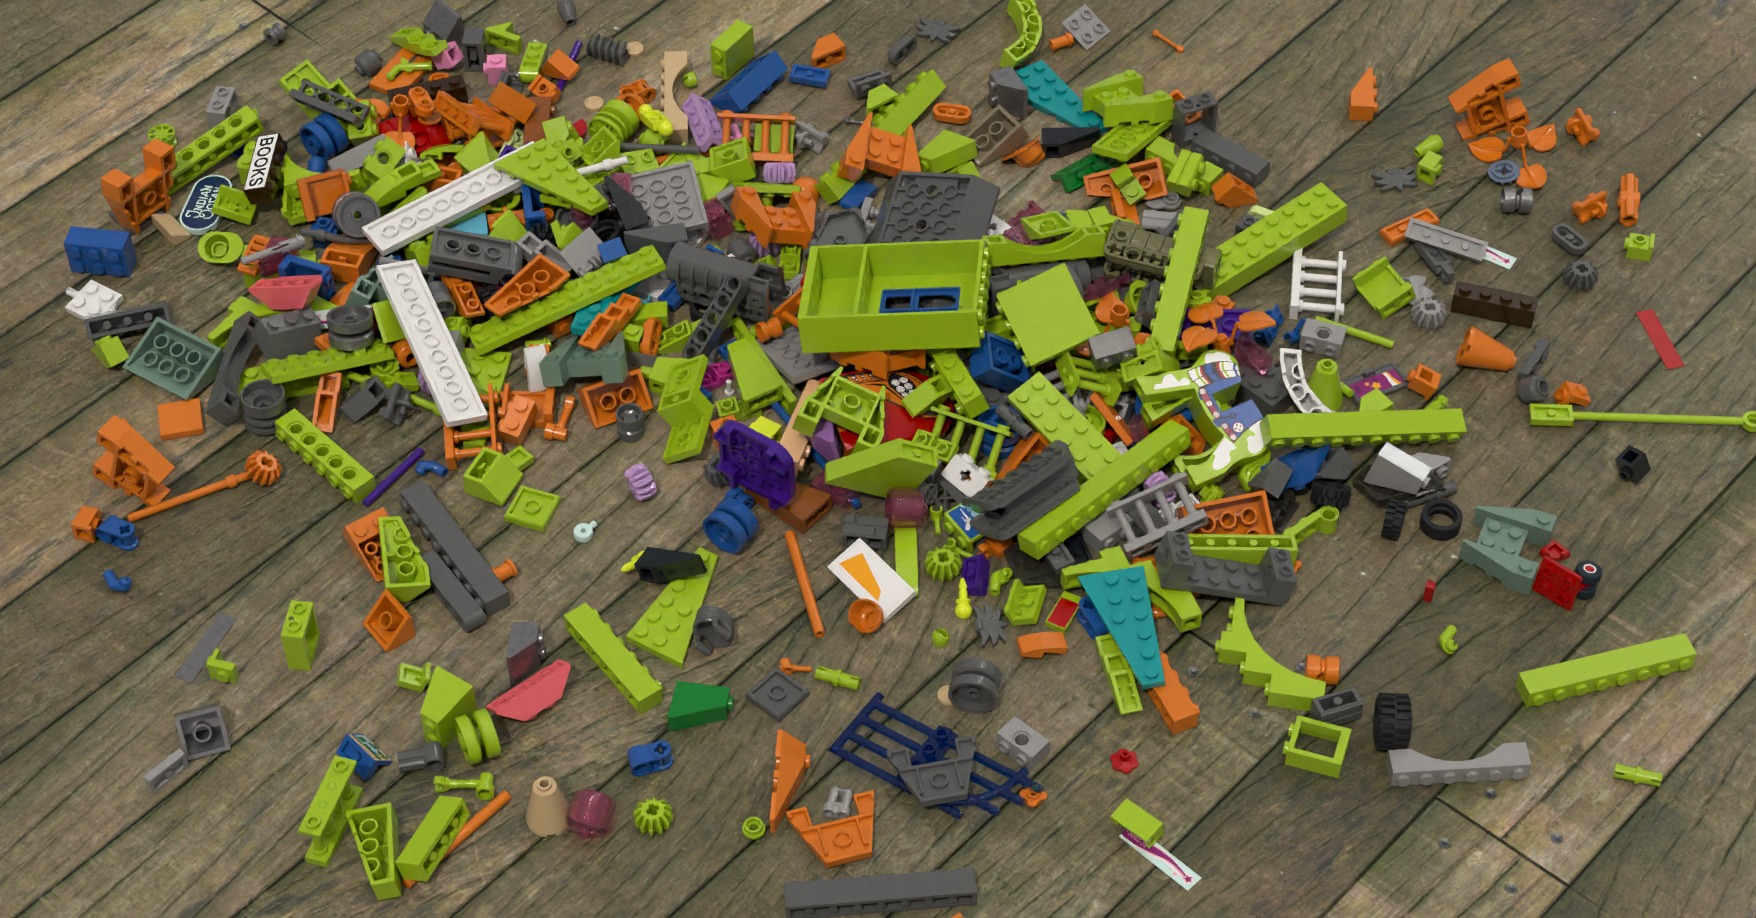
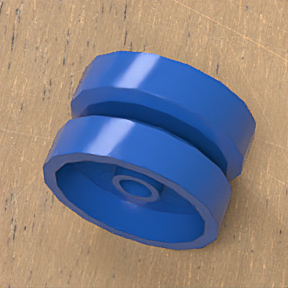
[299,112,349,162]
[977,405,1023,459]
[702,498,759,554]

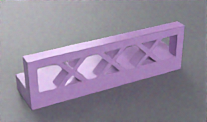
[681,92,723,153]

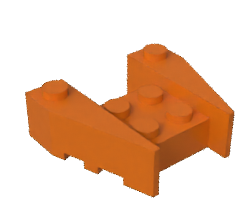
[1448,58,1530,141]
[837,112,921,182]
[100,138,176,234]
[730,186,816,249]
[830,349,926,379]
[92,415,175,506]

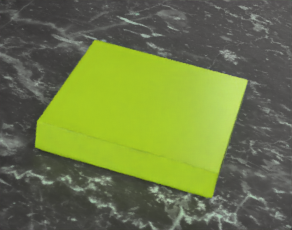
[504,485,561,532]

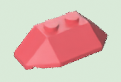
[248,275,323,311]
[485,659,571,721]

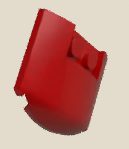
[377,113,451,158]

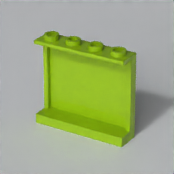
[995,263,1100,373]

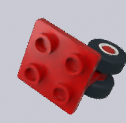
[1532,556,1603,611]

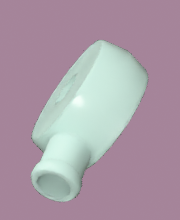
[573,521,597,543]

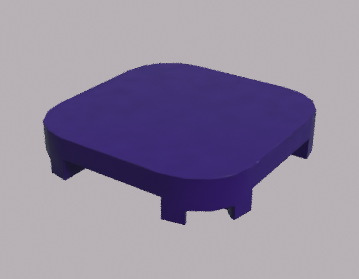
[713,420,796,510]

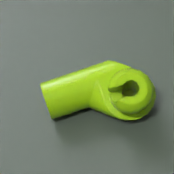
[989,567,1013,596]

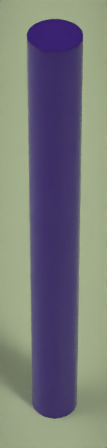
[556,41,582,92]
[362,447,425,507]

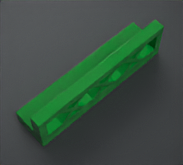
[1050,153,1130,193]

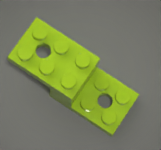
[278,59,357,145]
[657,354,714,464]

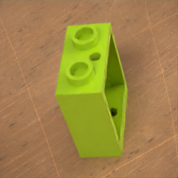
[1120,349,1181,387]
[281,600,321,671]
[1282,715,1352,778]

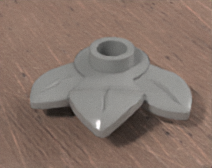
[1146,190,1181,210]
[1401,275,1434,306]

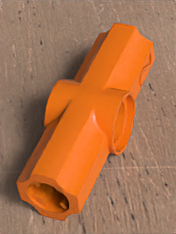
[1617,173,1640,227]

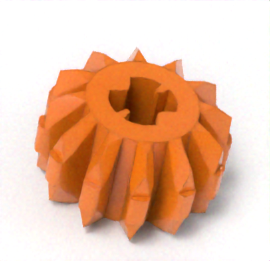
[244,450,283,486]

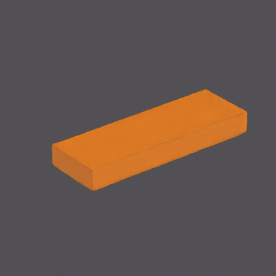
[1379,208,1440,247]
[1090,392,1140,446]

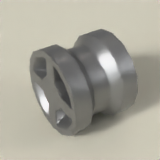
[263,22,287,46]

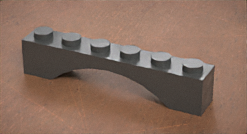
[205,311,260,424]

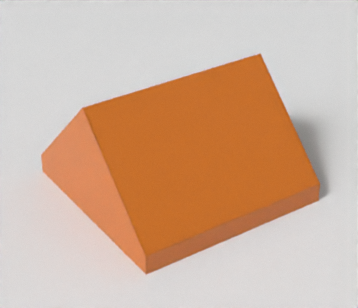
[362,589,416,652]

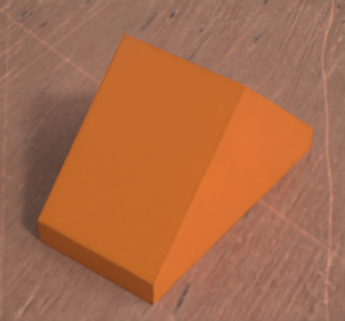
[541,49,581,81]

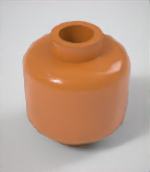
[392,339,417,368]

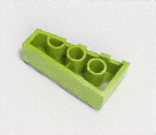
[345,802,402,901]

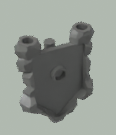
[803,206,873,262]

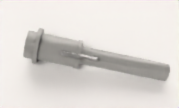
[240,234,306,265]

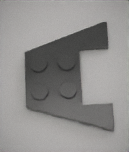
[887,735,976,807]

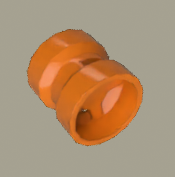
[755,317,783,343]

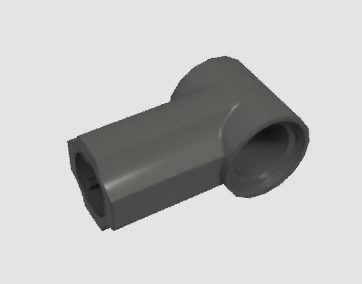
[397,741,445,772]

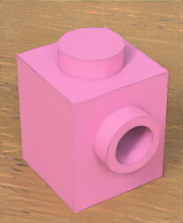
[430,41,464,70]
[483,54,508,85]

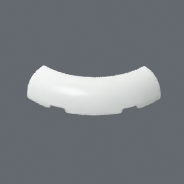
[1280,348,1335,413]

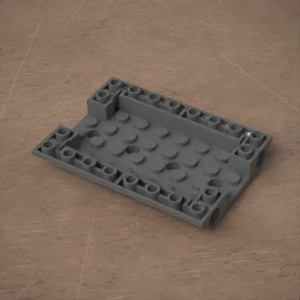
[869,171,1000,309]

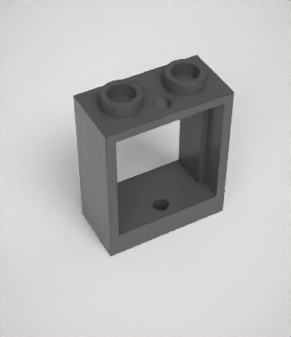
[1171,91,1218,148]

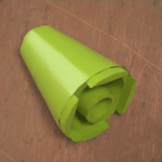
[1307,359,1343,412]

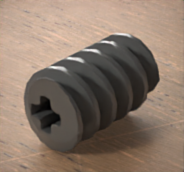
[586,34,628,66]

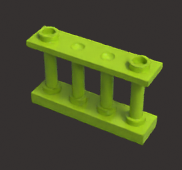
[1053,349,1122,407]
[930,404,1015,481]
[298,755,364,868]

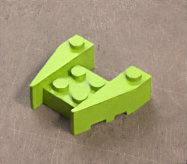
[1082,70,1173,127]
[792,366,886,454]

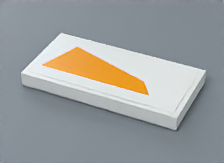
[827,538,917,624]

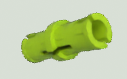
[815,665,862,691]
[1613,763,1663,788]

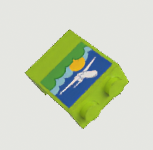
[943,503,983,554]

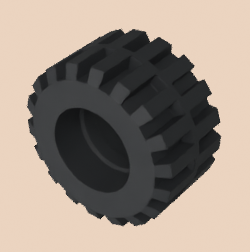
[1373,693,1412,751]

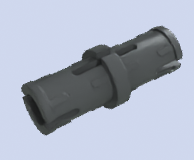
[995,403,1034,440]

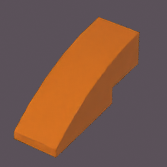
[312,372,344,433]

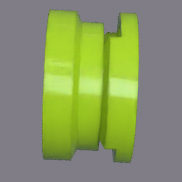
[148,124,178,150]
[370,357,400,384]

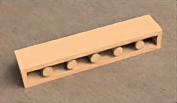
[779,379,819,479]

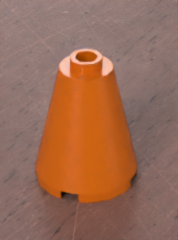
[1456,326,1517,371]

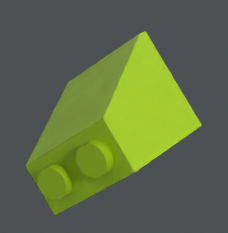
[420,666,477,750]

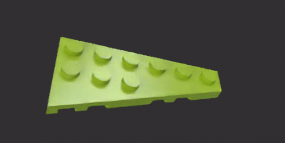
[493,138,609,216]
[461,348,512,449]
[626,547,718,669]

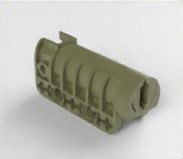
[1103,219,1222,291]

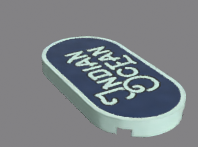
[180,175,232,235]

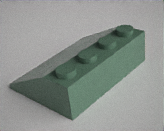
[122,317,224,401]

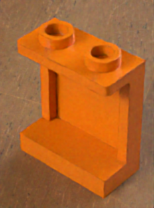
[296,168,352,222]
[498,383,557,428]

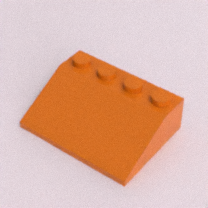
[1176,490,1275,535]

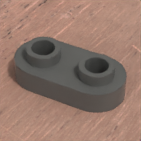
[887,35,917,65]
[1552,223,1587,255]

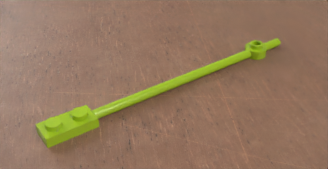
[1528,404,1756,432]

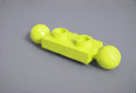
[638,104,674,137]

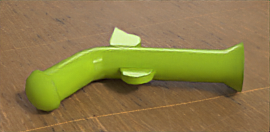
[386,57,433,81]

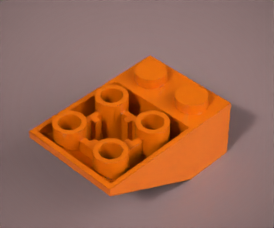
[320,234,378,283]
[342,507,389,583]

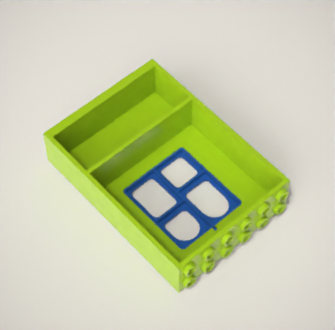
[797,239,991,353]

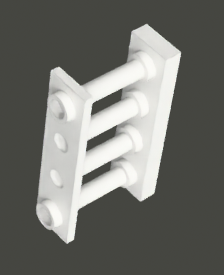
[1289,248,1346,322]

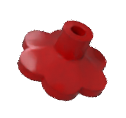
[1110,748,1139,774]

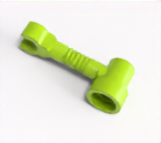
[433,772,495,801]

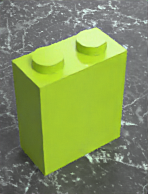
[710,19,754,80]

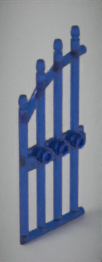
[828,692,1043,819]

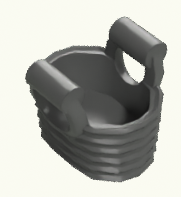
[693,605,735,656]

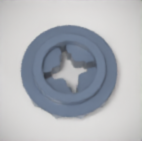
[1488,160,1520,186]

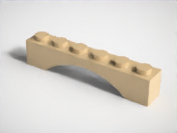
[661,51,689,144]

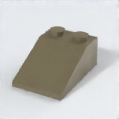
[965,105,1030,167]

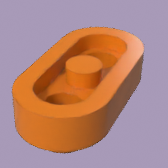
[408,87,435,117]
[933,103,971,124]
[640,317,662,356]

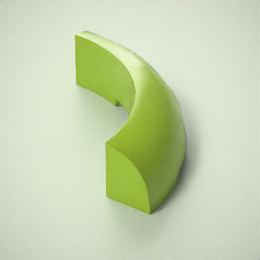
[999,0,1042,69]

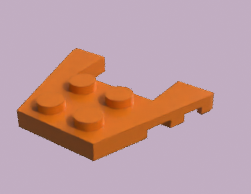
[786,790,874,868]

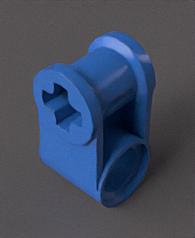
[95,515,139,551]
[1077,596,1109,640]
[627,740,673,776]

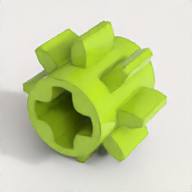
[1199,484,1225,503]

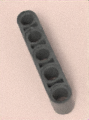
[682,275,750,359]
[421,549,487,633]

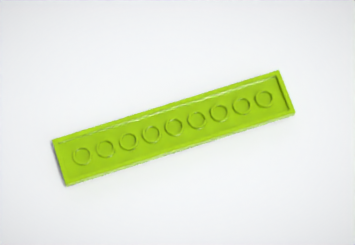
[469,245,666,356]

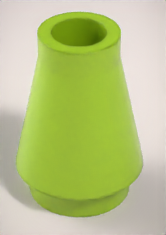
[1413,134,1444,159]

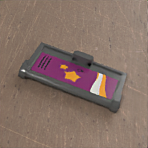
[1340,362,1409,406]

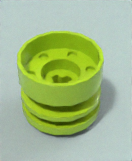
[587,99,640,143]

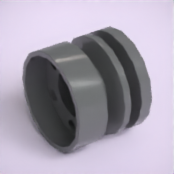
[240,379,287,435]

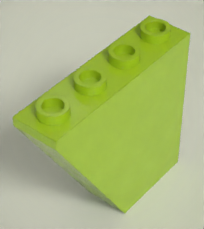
[825,438,938,502]

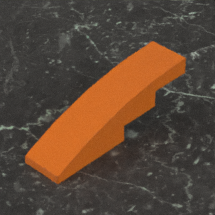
[578,293,642,351]

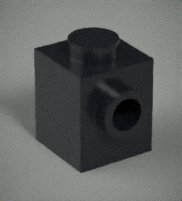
[1615,445,1651,484]

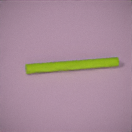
[1315,316,1395,349]

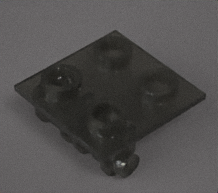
[1267,490,1300,533]

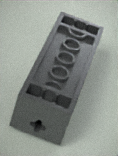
[1154,531,1297,606]

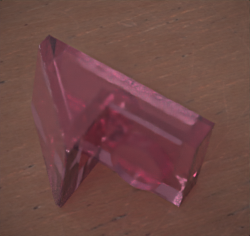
[703,196,733,241]
[1234,331,1273,376]

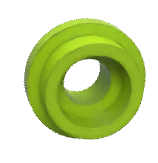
[742,817,765,839]

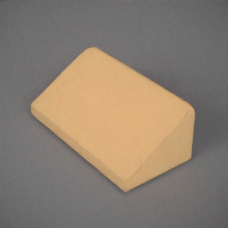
[151,214,191,246]

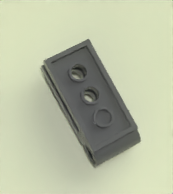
[427,226,524,285]

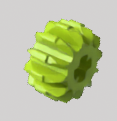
[925,545,962,583]
[633,796,673,837]

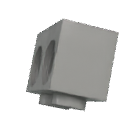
[206,86,239,129]

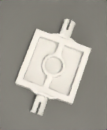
[65,280,124,320]

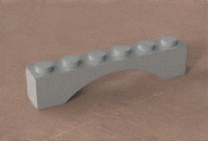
[1386,742,1531,787]

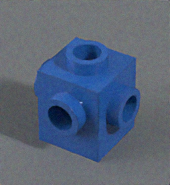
[310,216,341,249]

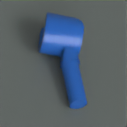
[1283,317,1306,344]

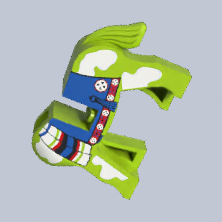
[1133,350,1271,493]

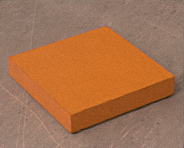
[157,398,204,440]

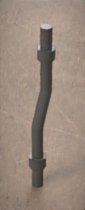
[300,227,407,251]

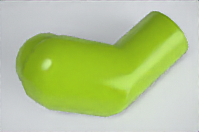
[1438,625,1458,654]

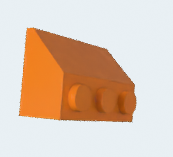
[577,368,653,429]

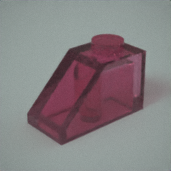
[258,235,299,278]

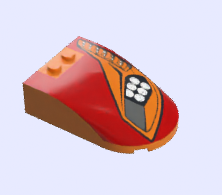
[819,370,953,457]

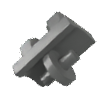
[378,383,414,426]

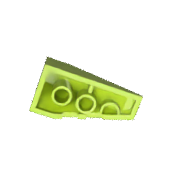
[378,516,431,602]

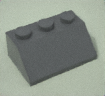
[251,307,321,360]

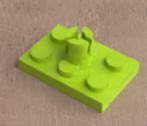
[731,182,801,207]

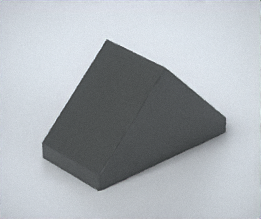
[1248,458,1293,498]

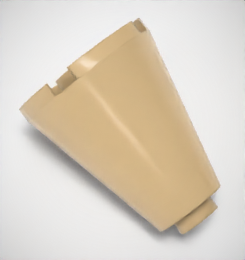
[526,776,572,837]

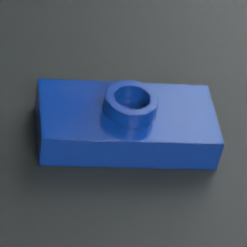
[789,63,831,88]

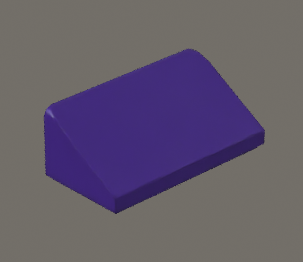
[961,553,990,596]

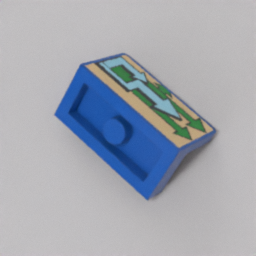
[336,734,392,780]

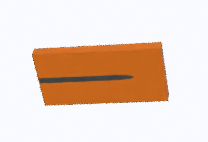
[369,48,435,95]

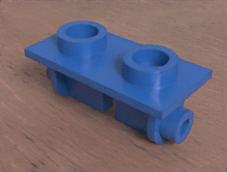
[1253,304,1284,347]

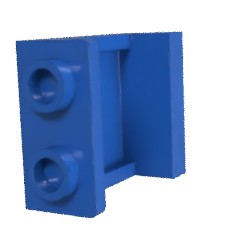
[521,184,546,232]
[278,254,336,301]

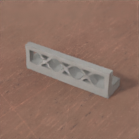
[1404,218,1488,263]

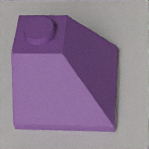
[805,417,843,462]

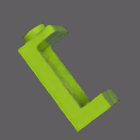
[1352,256,1416,320]

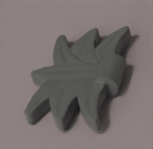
[915,17,960,44]
[1371,167,1418,192]
[972,604,1007,648]

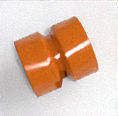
[1305,654,1340,686]

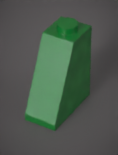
[667,681,734,731]

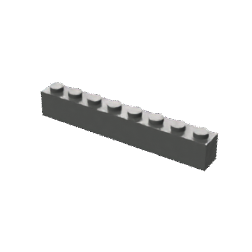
[399,480,510,617]
[783,868,977,918]

